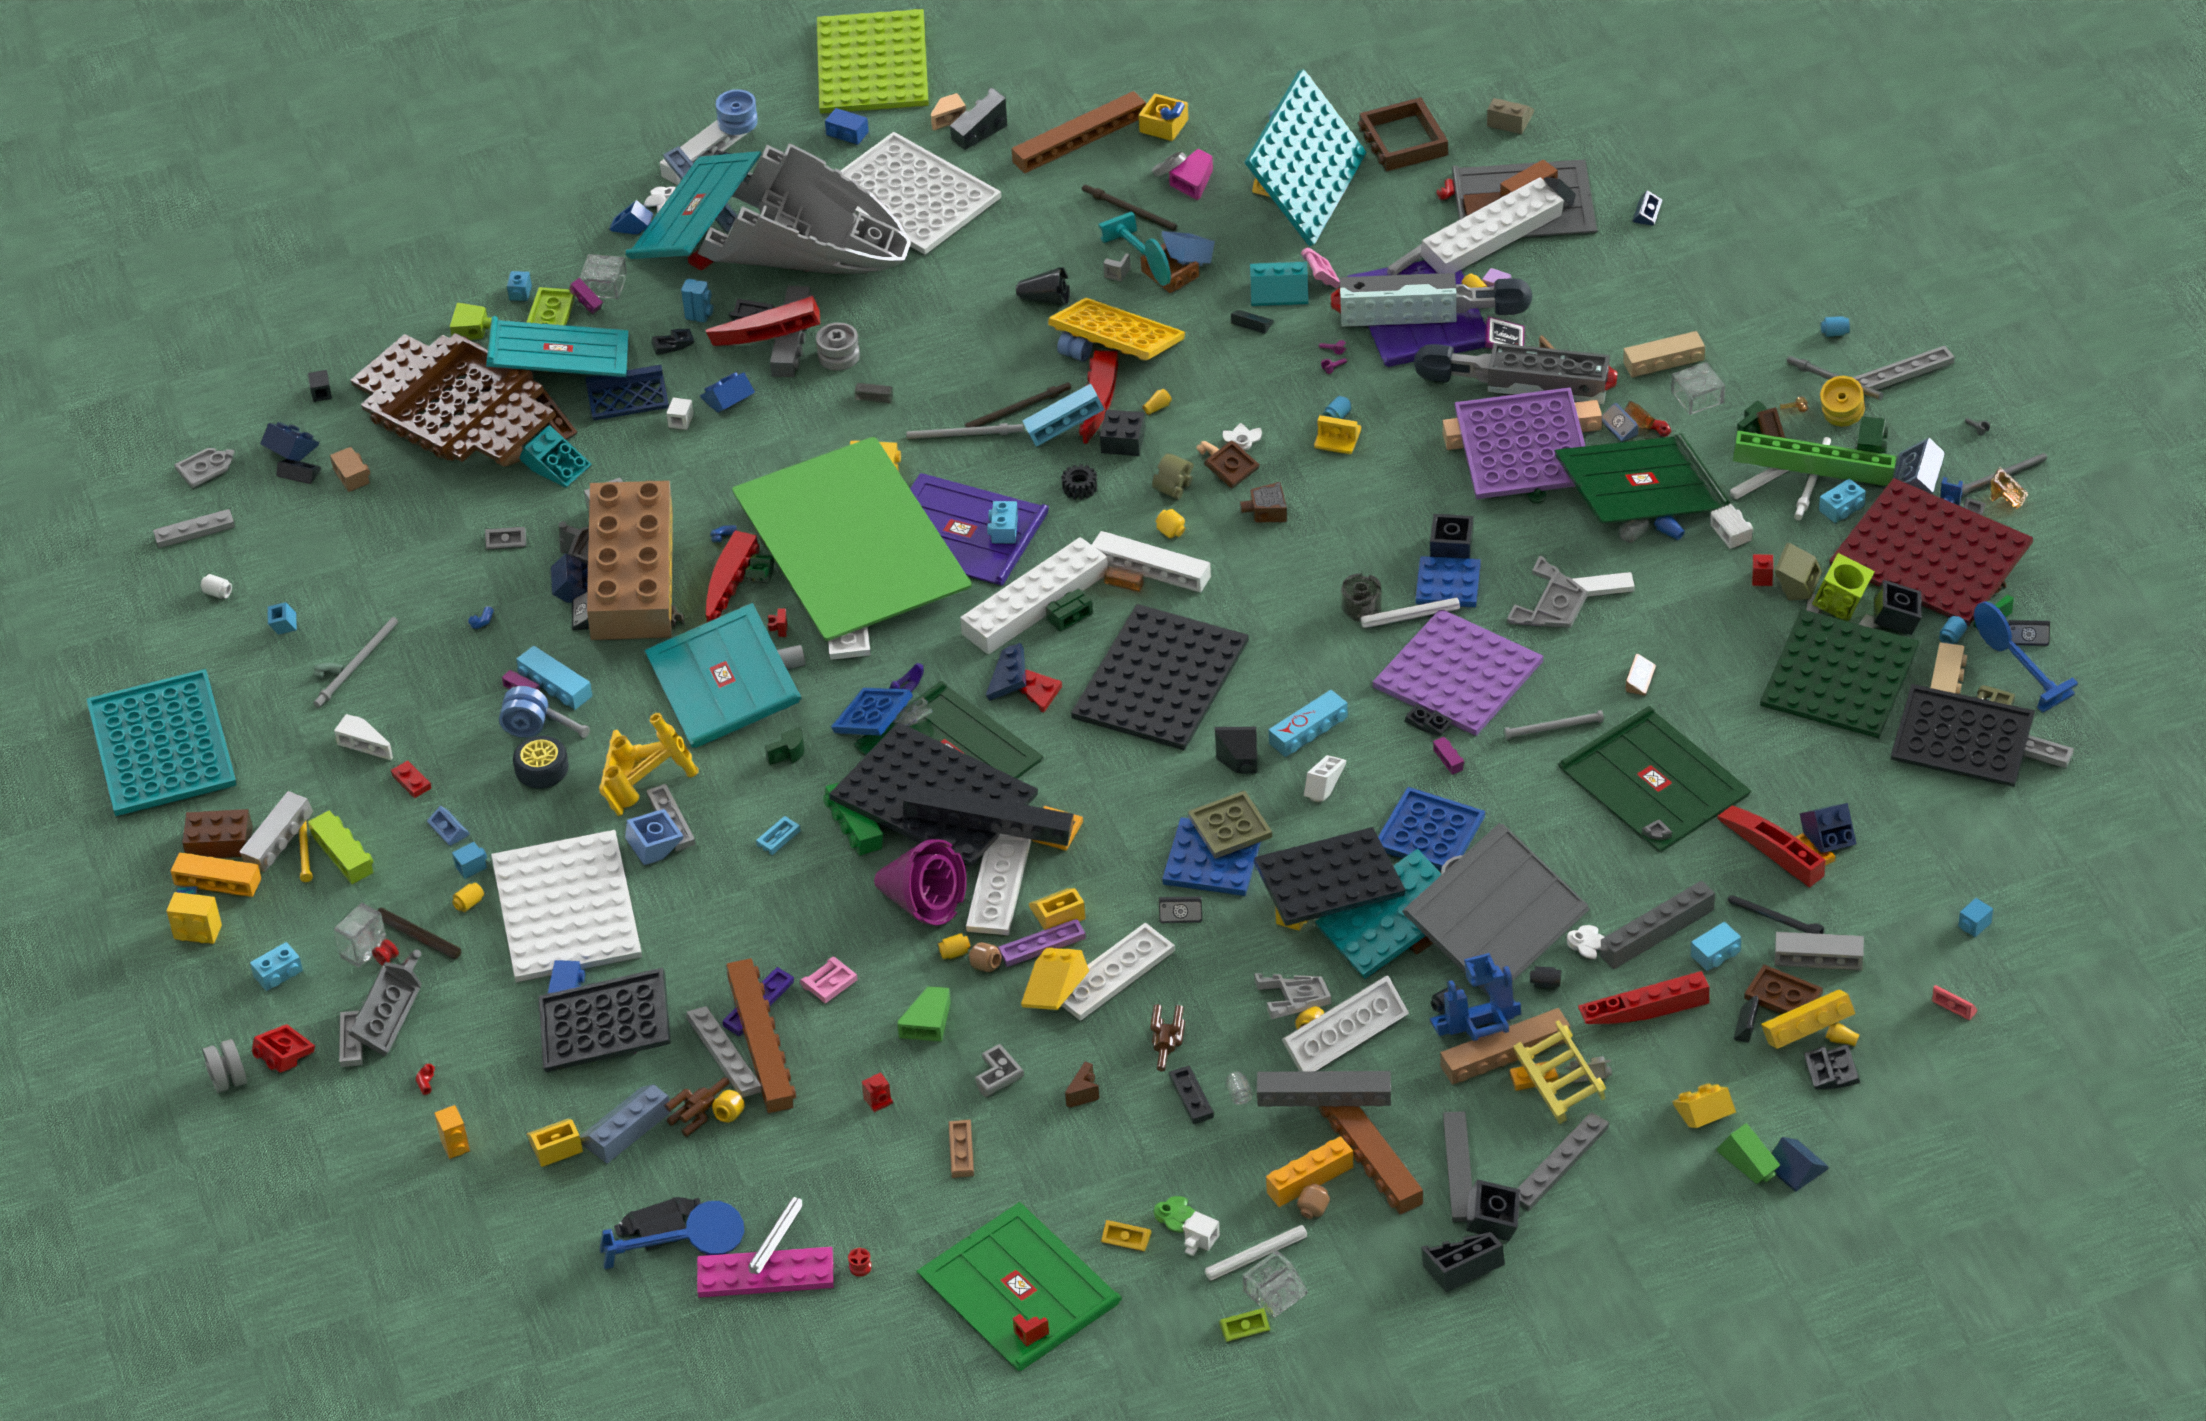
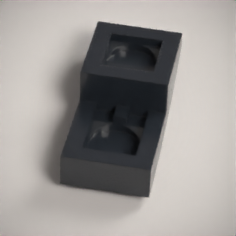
[651,328,694,354]

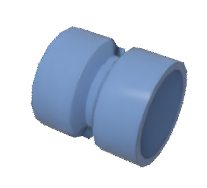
[1057,331,1093,362]

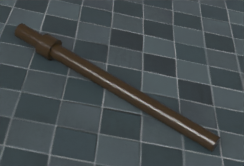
[1082,184,1177,231]
[965,382,1071,428]

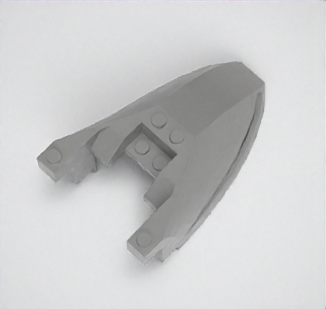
[698,143,911,274]

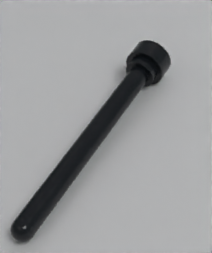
[1728,895,1825,934]

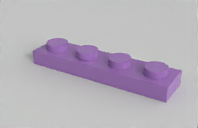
[998,919,1086,967]

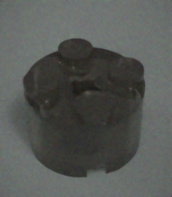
[1341,573,1382,622]

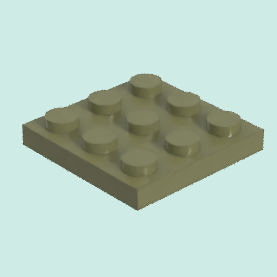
[1188,790,1272,859]

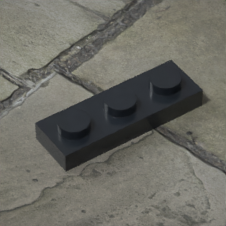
[1169,1065,1214,1125]

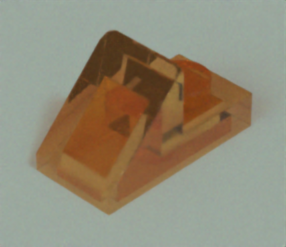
[1990,467,2029,509]

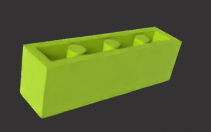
[308,810,374,884]

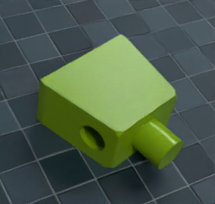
[450,303,491,340]

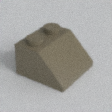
[1487,98,1534,134]

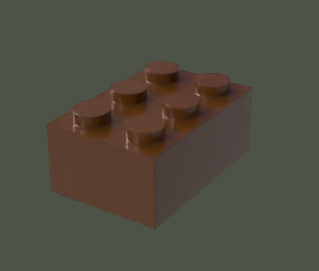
[182,809,253,858]

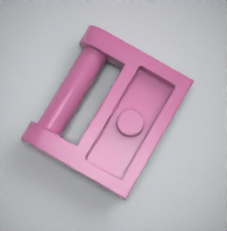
[1301,248,1340,288]
[800,957,858,1004]

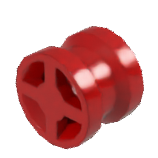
[372,939,399,965]
[848,1248,872,1277]

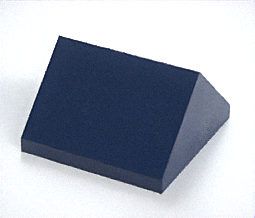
[1771,1137,1829,1192]

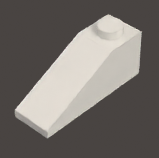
[334,714,393,760]
[1304,755,1347,802]

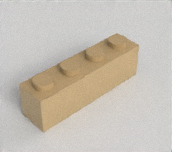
[1623,331,1705,378]
[1930,642,1968,694]

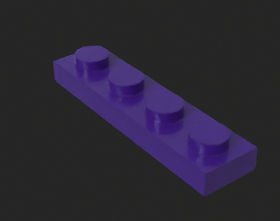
[722,967,794,1037]

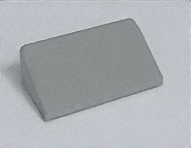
[485,527,526,549]

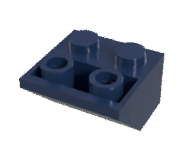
[260,422,320,461]
[551,553,588,603]
[1799,803,1857,853]

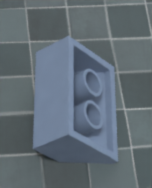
[1892,438,1944,494]

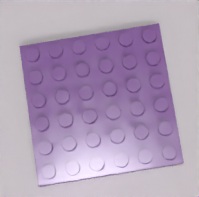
[1454,387,1585,499]
[1373,610,1543,736]

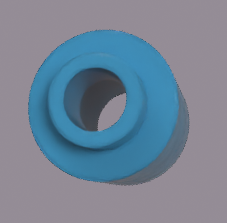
[1821,316,1850,337]
[1323,396,1351,419]
[1939,616,1967,644]

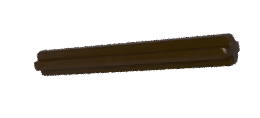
[375,907,462,959]

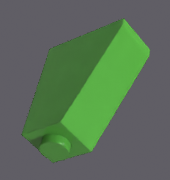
[897,986,951,1042]
[1716,1123,1780,1184]

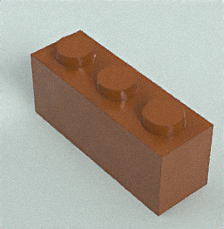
[1500,159,1558,198]

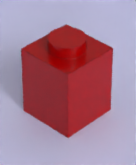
[1752,554,1774,586]

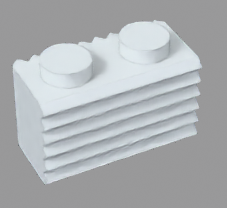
[1710,504,1753,549]

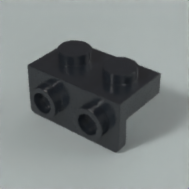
[729,298,775,321]

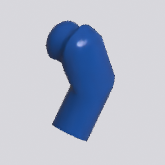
[1160,102,1185,120]
[710,525,737,543]
[468,606,494,629]

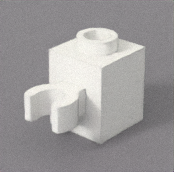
[1183,1211,1220,1256]

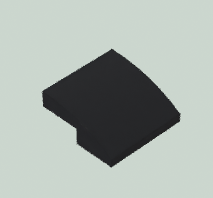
[1804,1044,1861,1089]

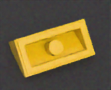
[1101,1220,1152,1252]

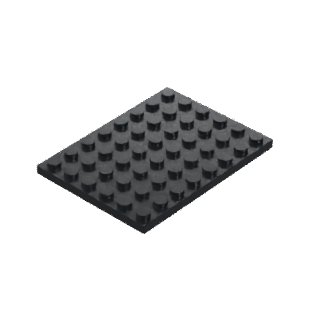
[1071,604,1249,751]
[829,722,1038,868]

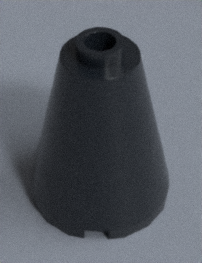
[1016,267,1070,305]

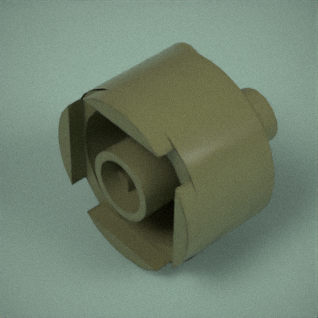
[1152,453,1194,500]

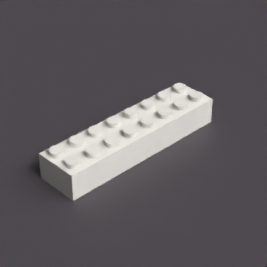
[1420,177,1564,274]
[960,537,1108,655]

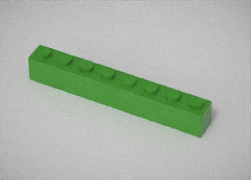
[1733,431,1896,486]

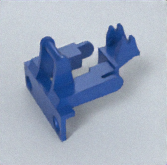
[1430,953,1522,1041]

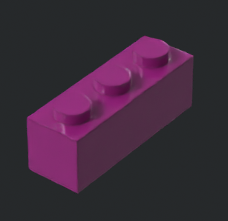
[569,278,603,314]
[502,670,540,691]
[1433,737,1464,775]

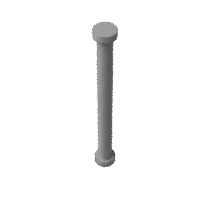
[512,687,590,738]
[1504,710,1604,740]

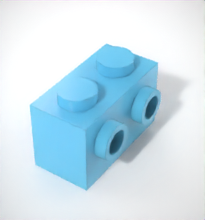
[1819,479,1866,523]
[987,501,1018,543]
[1690,922,1741,971]
[250,942,303,991]

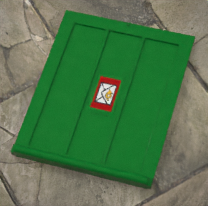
[916,1202,1122,1371]

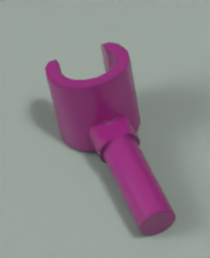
[1319,340,1347,355]
[1321,358,1347,374]

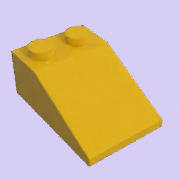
[1021,948,1089,1010]

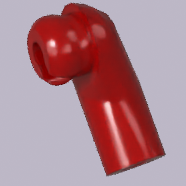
[1436,179,1455,200]
[1645,419,1671,437]
[416,1064,435,1095]

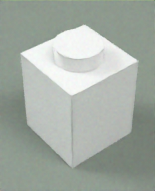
[667,398,694,430]

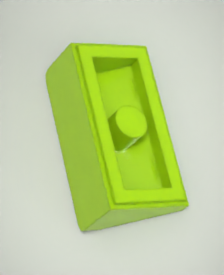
[1219,1308,1270,1342]

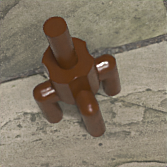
[1150,1004,1185,1072]
[664,1077,730,1137]

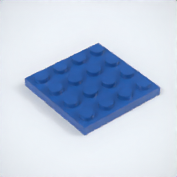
[1378,787,1485,871]
[1162,817,1261,896]

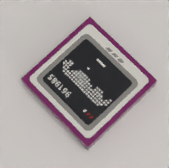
[1485,316,1525,349]

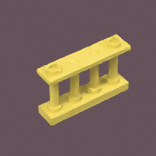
[1513,1020,1606,1124]

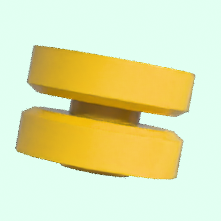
[1820,376,1865,427]

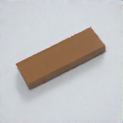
[949,1120,974,1178]

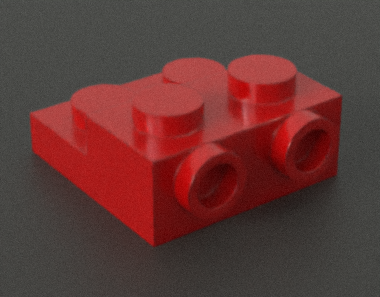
[252,1024,315,1073]

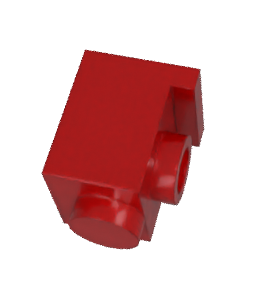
[861,1072,893,1112]

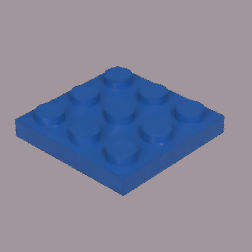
[1416,556,1481,607]
[831,688,913,736]

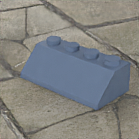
[580,1084,671,1164]

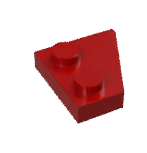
[1018,669,1062,713]

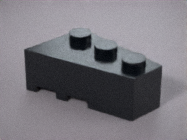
[950,87,1008,150]
[1421,1232,1505,1293]

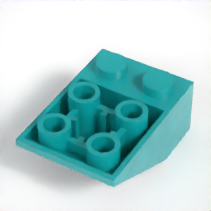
[519,425,592,488]

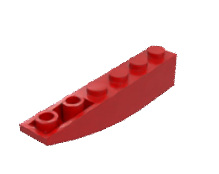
[706,296,820,346]
[1079,350,1118,444]
[706,530,760,623]
[1717,805,1826,888]
[1578,971,1710,1024]

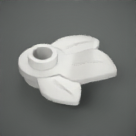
[644,186,676,213]
[1223,423,1262,451]
[1567,925,1604,959]

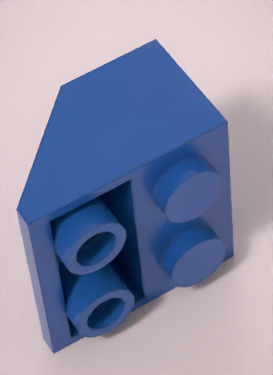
[700,372,755,413]

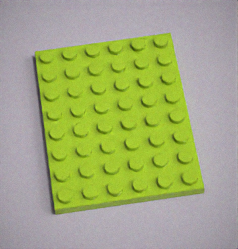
[817,9,929,114]

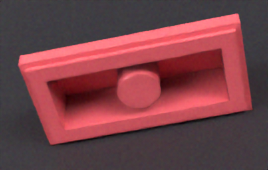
[1932,985,1977,1020]

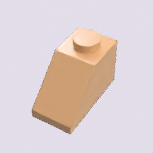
[931,93,966,130]

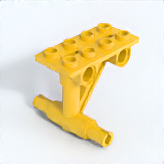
[599,713,699,816]

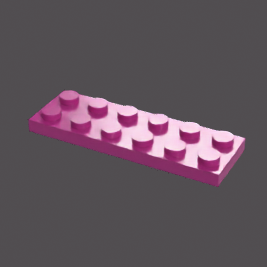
[697,1247,834,1298]

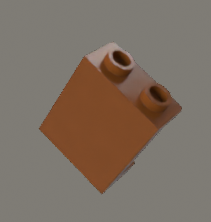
[1141,243,1199,293]

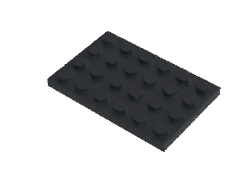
[1891,684,2035,787]
[1254,827,1406,926]
[539,967,671,1073]

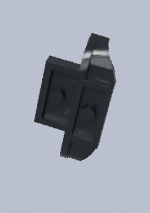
[614,1197,701,1251]

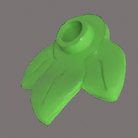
[1153,1196,1195,1233]

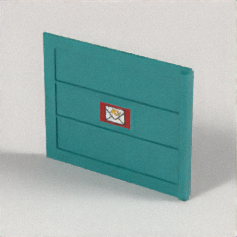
[625,151,762,259]
[486,316,629,377]
[645,603,802,748]

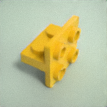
[1314,415,1361,454]

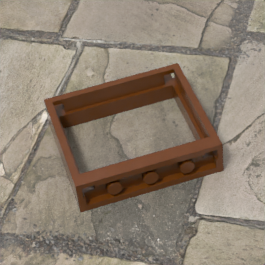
[1357,97,1448,172]

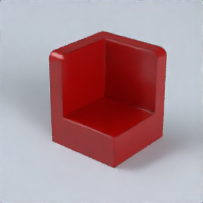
[1012,1314,1049,1346]

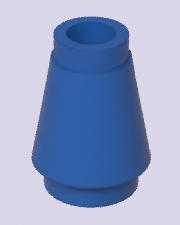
[1654,516,1685,540]

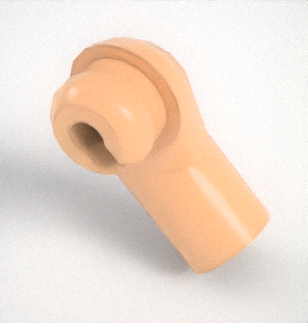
[1196,441,1219,455]

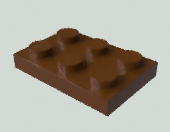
[1744,965,1823,1014]

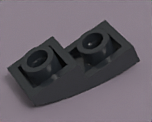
[1404,704,1452,736]

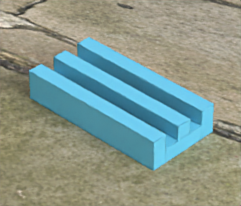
[756,816,801,855]

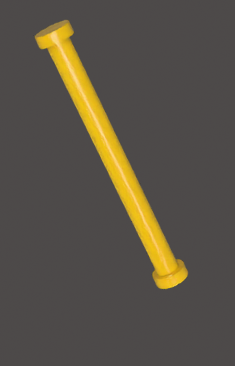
[299,821,313,882]

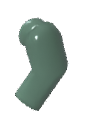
[313,662,344,678]

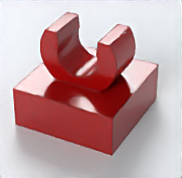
[767,608,788,637]

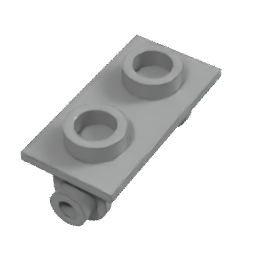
[1564,1056,1612,1084]

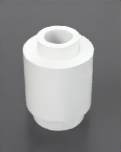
[201,574,232,599]

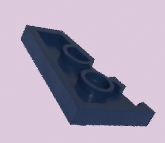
[986,643,1026,701]

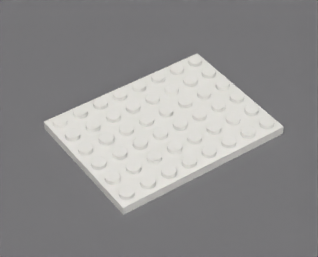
[841,132,1001,254]
[491,830,642,982]

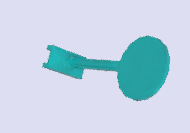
[1098,212,1171,286]

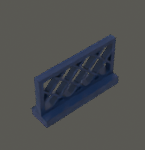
[585,365,669,421]

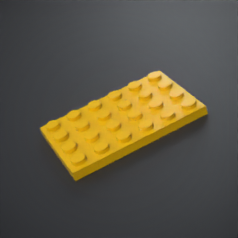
[1048,298,1185,360]

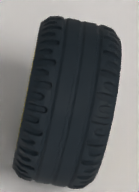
[513,736,569,788]

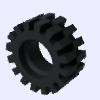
[1061,464,1097,500]

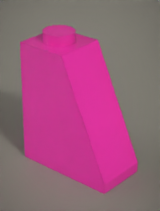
[1169,149,1213,200]

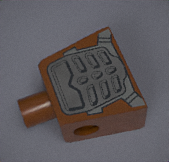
[1240,482,1287,523]

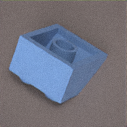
[1162,231,1215,266]
[625,809,683,865]

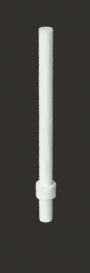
[1794,437,1831,520]

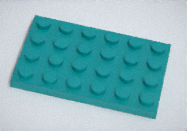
[1315,848,1442,979]

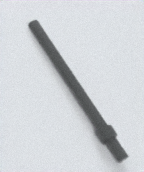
[1787,356,1883,400]

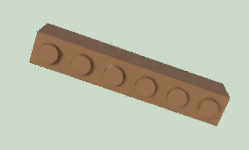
[1440,1008,1570,1085]

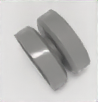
[816,322,860,371]
[202,1039,247,1093]

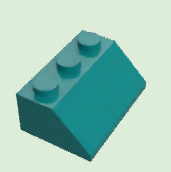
[1250,262,1308,306]

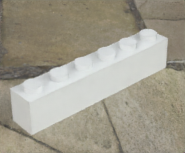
[660,120,749,185]
[1092,531,1211,593]

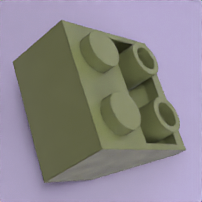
[1775,543,1822,600]

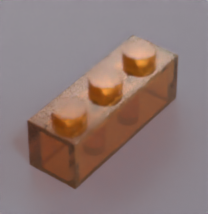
[1624,401,1655,429]
[1104,566,1144,592]

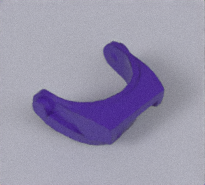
[889,663,924,692]

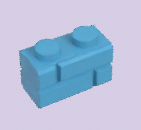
[681,279,714,322]

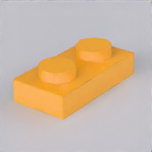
[1510,1061,1558,1091]

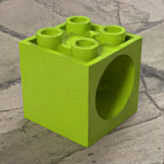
[1812,553,1875,622]

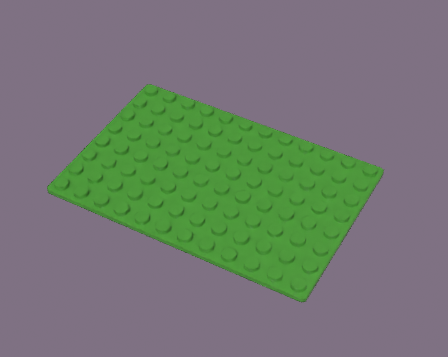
[732,437,972,641]

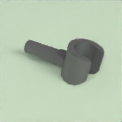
[1965,417,1990,435]
[672,605,684,627]

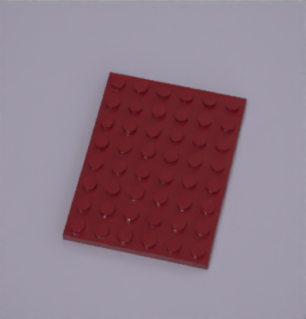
[1829,478,2033,626]

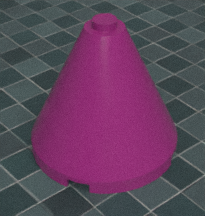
[874,839,966,925]

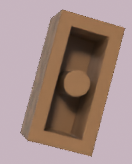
[330,447,370,492]

